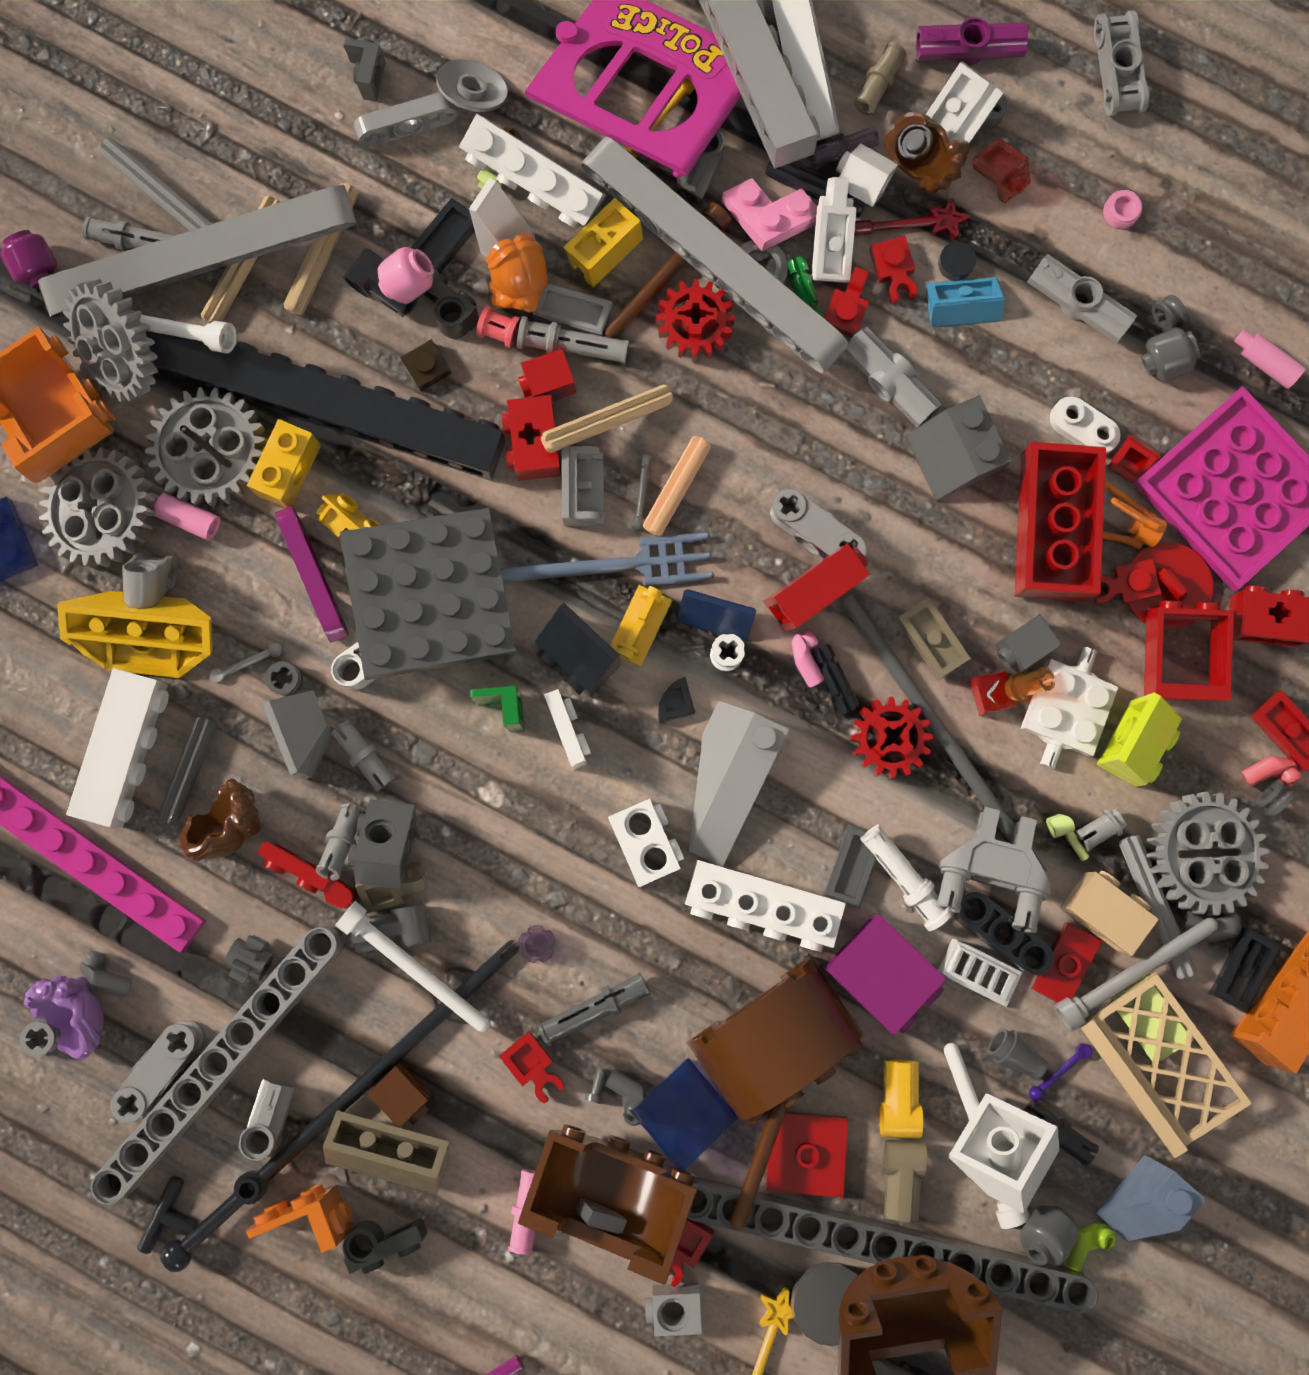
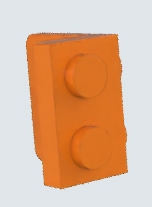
[246,1184,354,1253]

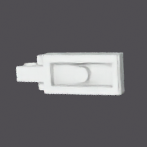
[812,177,856,283]

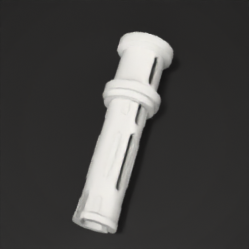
[860,824,954,931]

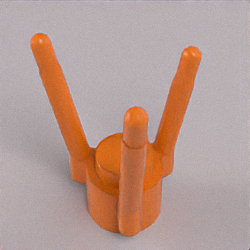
[1103,480,1167,550]

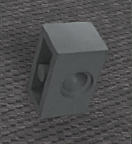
[348,799,416,889]

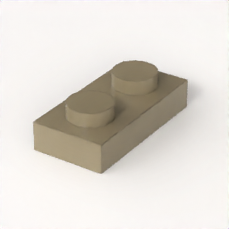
[896,597,971,680]

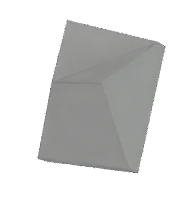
[262,690,335,780]

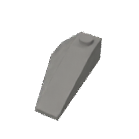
[688,701,789,867]

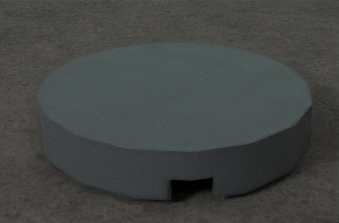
[790,1262,858,1346]

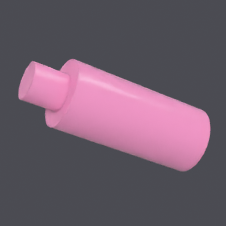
[1234,329,1306,389]
[147,492,220,541]

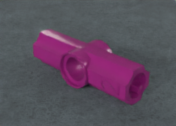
[915,17,1029,66]

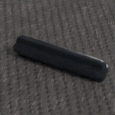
[766,160,866,218]

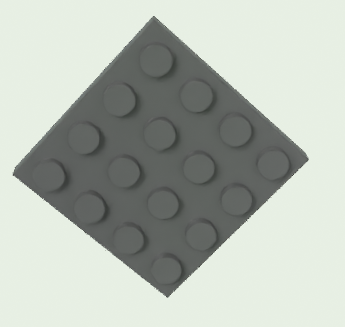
[339,508,516,680]

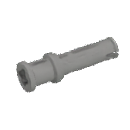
[517,316,629,364]

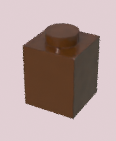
[367,1062,433,1128]

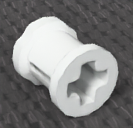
[710,634,745,672]

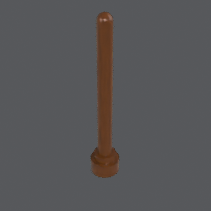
[604,202,732,339]
[730,1103,787,1231]

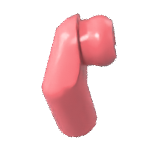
[1241,756,1302,787]

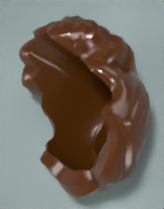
[884,112,970,193]
[178,779,261,862]

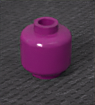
[0,230,57,288]

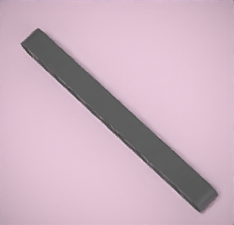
[688,1177,1098,1313]

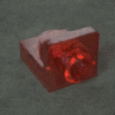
[972,137,1031,203]

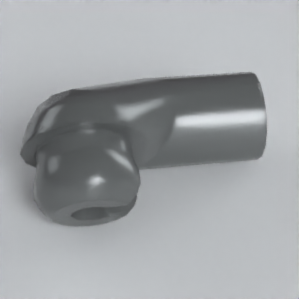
[1181,911,1241,943]
[80,951,132,997]
[605,1069,649,1126]

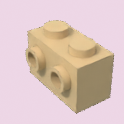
[1060,870,1159,956]

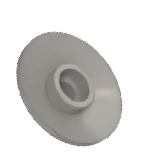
[436,59,508,112]

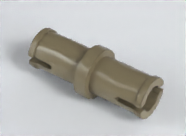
[854,42,906,115]

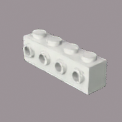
[459,114,608,229]
[66,668,169,828]
[685,860,846,952]

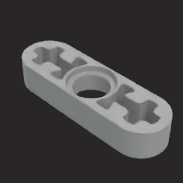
[354,92,458,146]

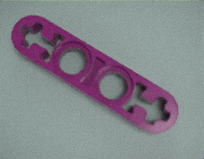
[275,505,349,643]

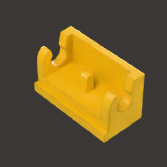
[563,198,643,288]

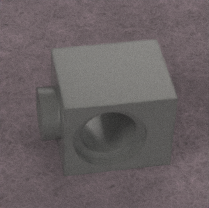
[995,614,1062,674]

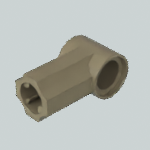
[883,1139,927,1223]

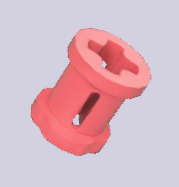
[476,305,521,349]

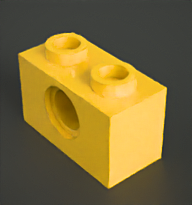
[247,419,321,508]

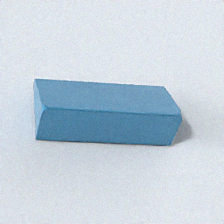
[926,277,1005,327]

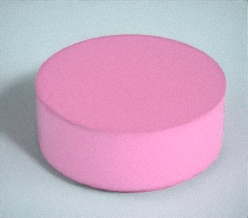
[1103,190,1143,229]

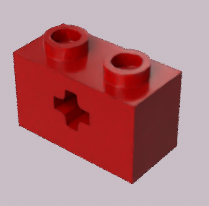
[502,395,561,481]
[1229,586,1309,648]

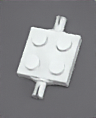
[1020,647,1118,770]

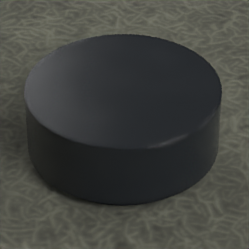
[938,241,976,281]

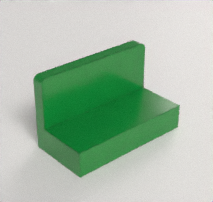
[470,686,525,732]

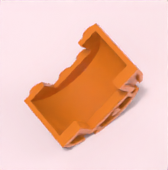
[0,326,116,484]

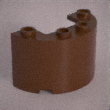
[686,956,863,1125]
[517,1124,698,1285]
[837,1255,1003,1375]

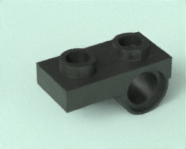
[422,270,479,339]
[342,1218,428,1274]

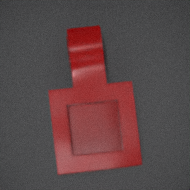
[824,267,869,337]

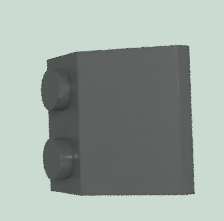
[905,395,1011,501]

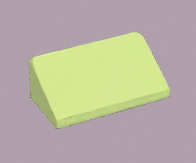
[1111,974,1194,1061]

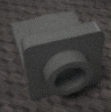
[343,38,386,102]

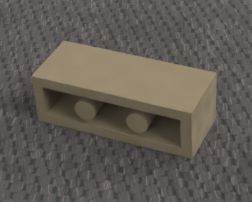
[323,1110,449,1195]

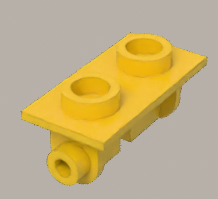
[316,493,381,538]
[610,585,672,667]

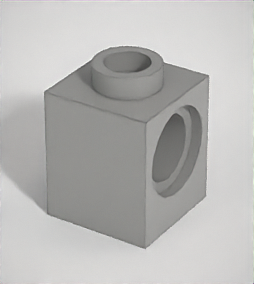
[645,1283,702,1337]

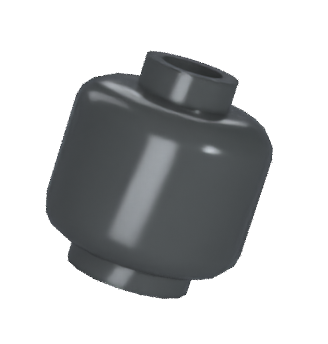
[1141,327,1201,382]
[1020,1206,1079,1267]

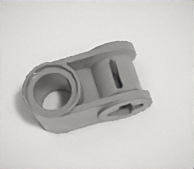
[122,552,178,608]

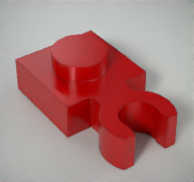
[869,236,917,305]
[1094,558,1161,605]
[499,1030,565,1104]
[671,1218,714,1287]

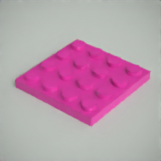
[1133,386,1309,592]

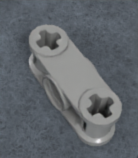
[1094,10,1149,117]
[770,489,866,559]
[110,1021,205,1123]

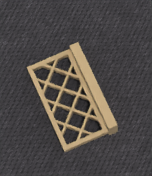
[1080,972,1252,1158]

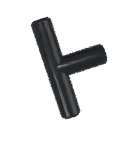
[137,1176,198,1254]

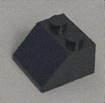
[535,603,621,697]

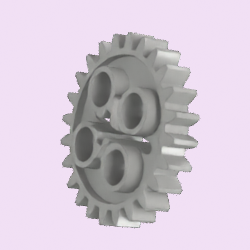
[63,279,158,402]
[145,387,268,507]
[39,447,156,569]
[1146,792,1270,916]

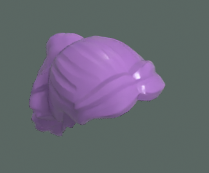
[24,975,104,1061]

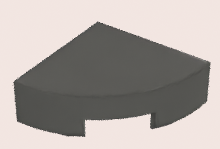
[575,1197,627,1234]

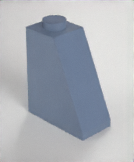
[1096,1155,1206,1241]

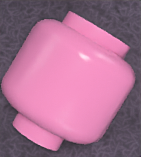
[378,247,434,304]

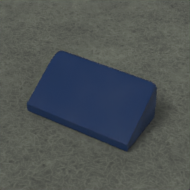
[677,589,757,641]

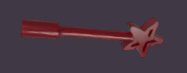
[854,198,970,240]

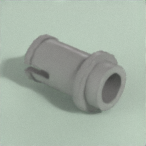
[1075,808,1127,852]

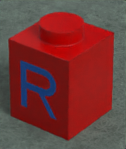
[518,348,576,402]

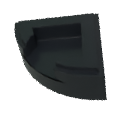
[658,677,695,724]

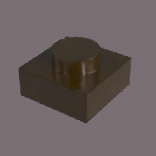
[400,339,452,391]

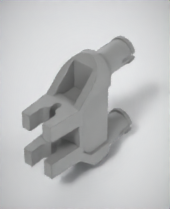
[936,807,1051,933]

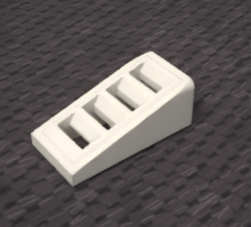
[938,939,1022,1007]

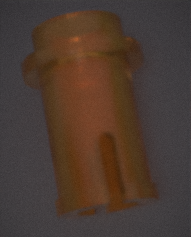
[1005,667,1055,702]

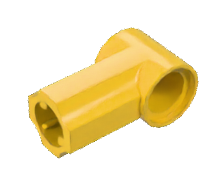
[879,1059,923,1139]

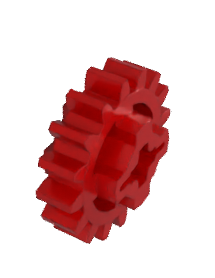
[656,279,735,361]
[849,697,933,779]

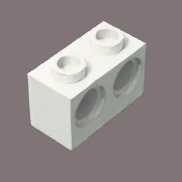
[608,799,684,887]

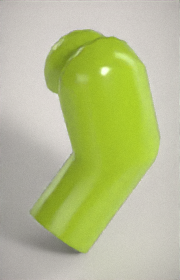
[1063,1223,1116,1272]

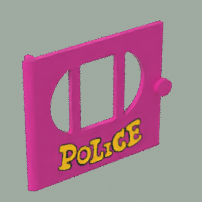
[525,0,741,179]

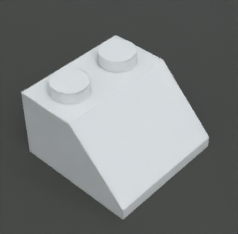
[949,1093,1059,1213]

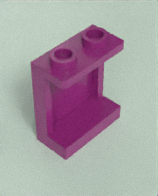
[822,913,946,1035]

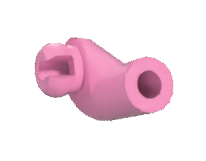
[792,630,824,687]

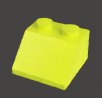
[1096,692,1182,787]

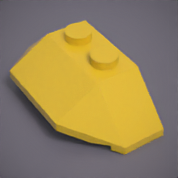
[57,591,213,678]

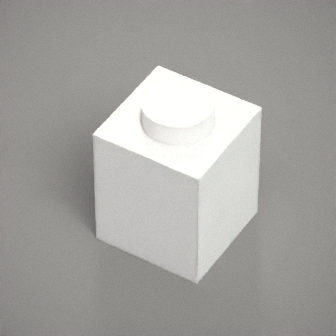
[836,143,898,207]

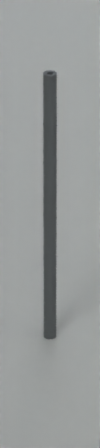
[840,594,1047,872]

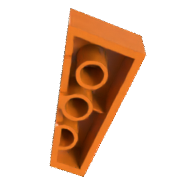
[1229,931,1309,1074]

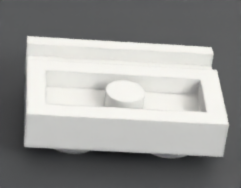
[926,61,1005,144]
[544,689,591,770]

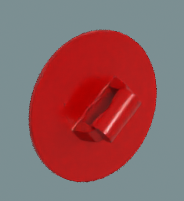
[1127,542,1213,630]

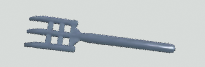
[500,533,714,587]

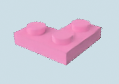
[721,178,817,252]

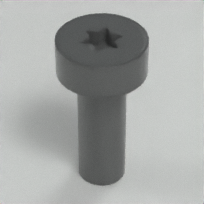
[585,1068,607,1104]

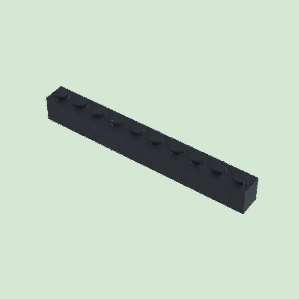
[147,319,506,481]

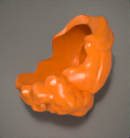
[486,232,548,313]

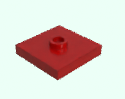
[765,1112,848,1198]

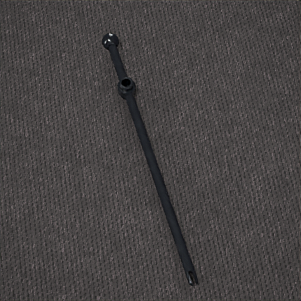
[160,940,520,1272]

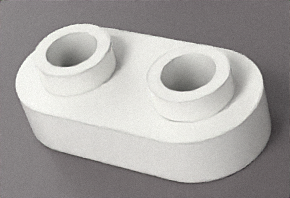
[1050,397,1120,454]

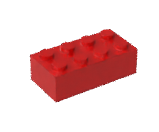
[1014,442,1106,602]

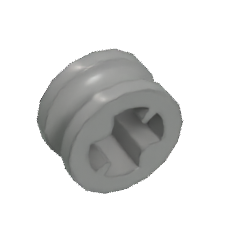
[20,1020,61,1056]

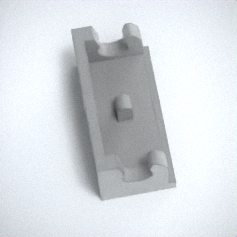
[562,446,604,526]

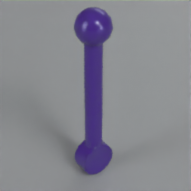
[1029,1043,1093,1101]

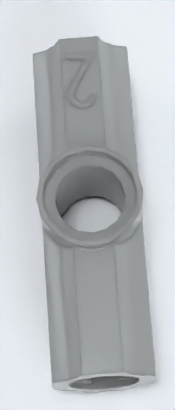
[1027,254,1137,344]
[844,327,942,428]

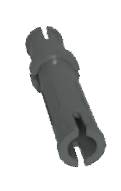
[537,972,651,1046]

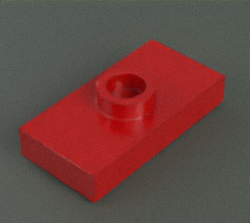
[1031,922,1102,1003]

